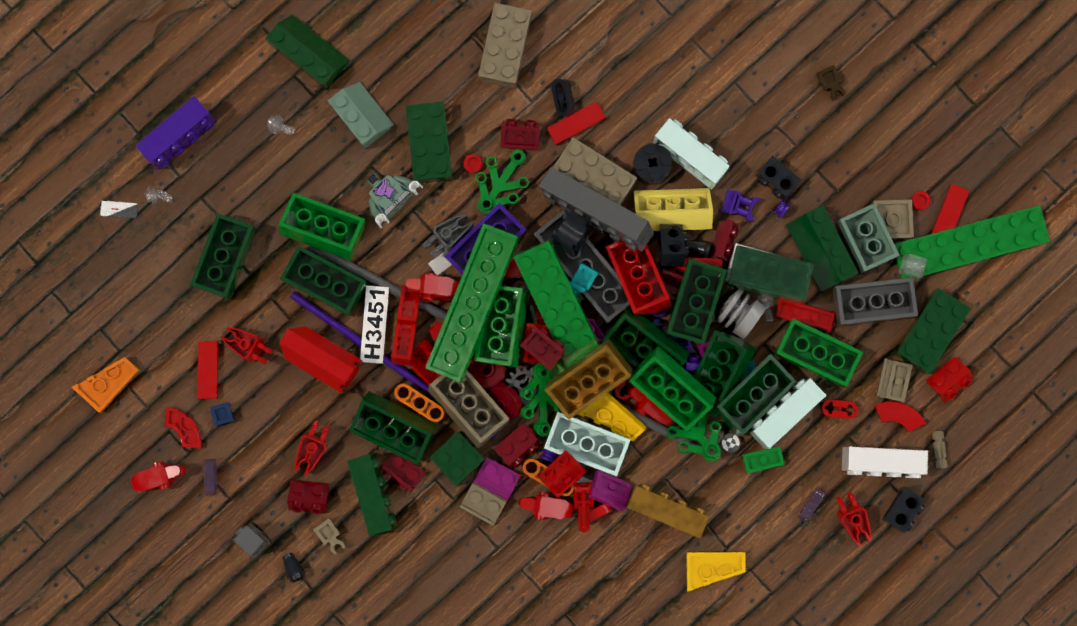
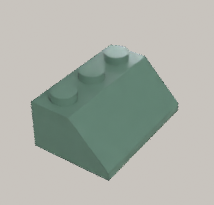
[327,82,394,149]
[836,203,900,274]

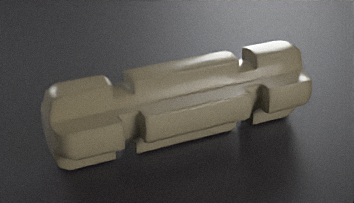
[932,431,948,469]

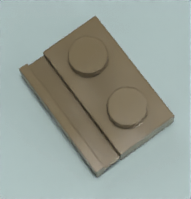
[876,358,912,403]
[460,482,507,526]

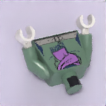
[367,173,423,228]

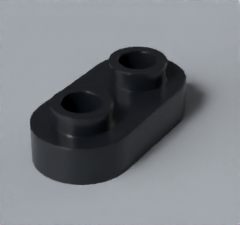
[552,79,575,116]

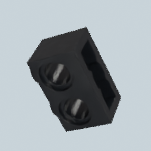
[756,155,801,200]
[658,224,688,266]
[881,487,925,533]

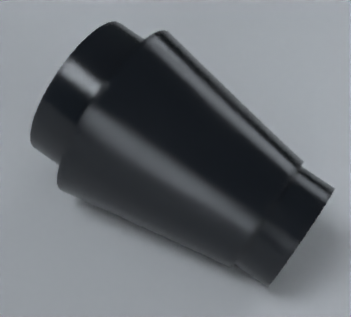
[685,240,712,258]
[282,552,305,583]

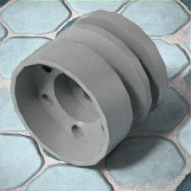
[716,288,767,340]

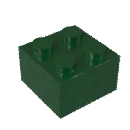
[430,431,485,486]

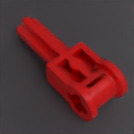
[574,481,594,533]

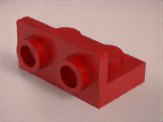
[538,450,586,498]

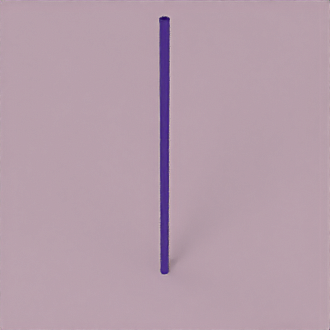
[290,291,498,439]

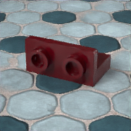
[500,119,540,150]
[381,453,427,492]

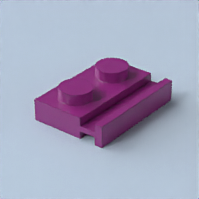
[474,457,521,500]
[589,470,632,512]

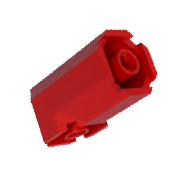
[280,326,363,394]

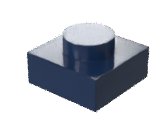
[210,402,235,426]

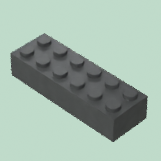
[539,167,654,252]
[534,210,630,324]

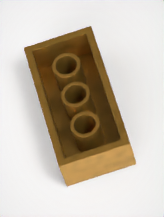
[545,339,632,420]
[626,484,709,538]

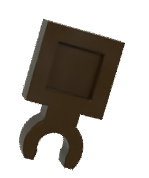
[816,65,845,102]

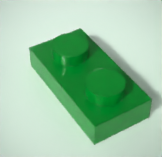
[742,446,785,474]

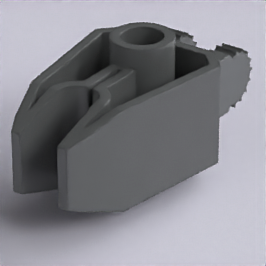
[423,214,474,257]

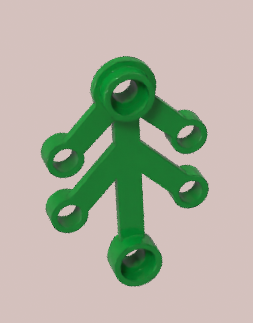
[475,150,529,214]
[520,363,563,437]
[667,413,721,462]

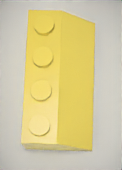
[634,188,713,231]

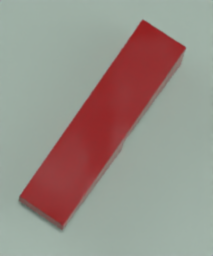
[391,284,420,366]

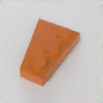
[71,357,140,413]

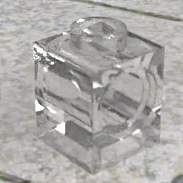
[899,254,927,279]

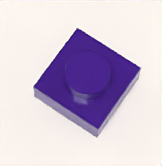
[683,355,701,371]

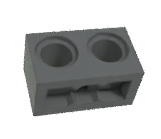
[234,524,270,556]

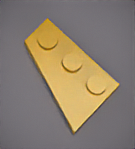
[578,393,646,441]
[686,552,746,592]

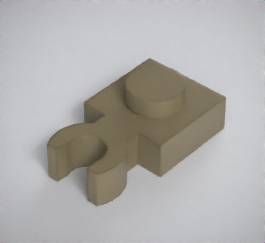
[313,518,346,554]

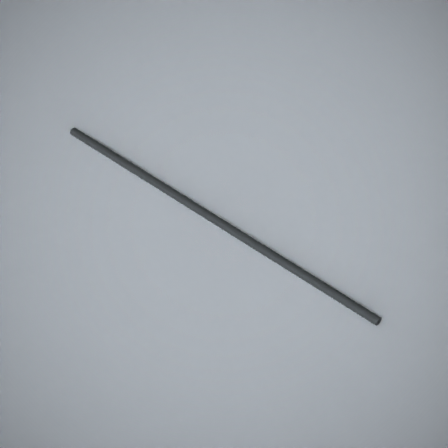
[306,245,700,448]

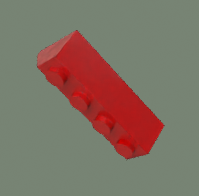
[606,241,672,315]

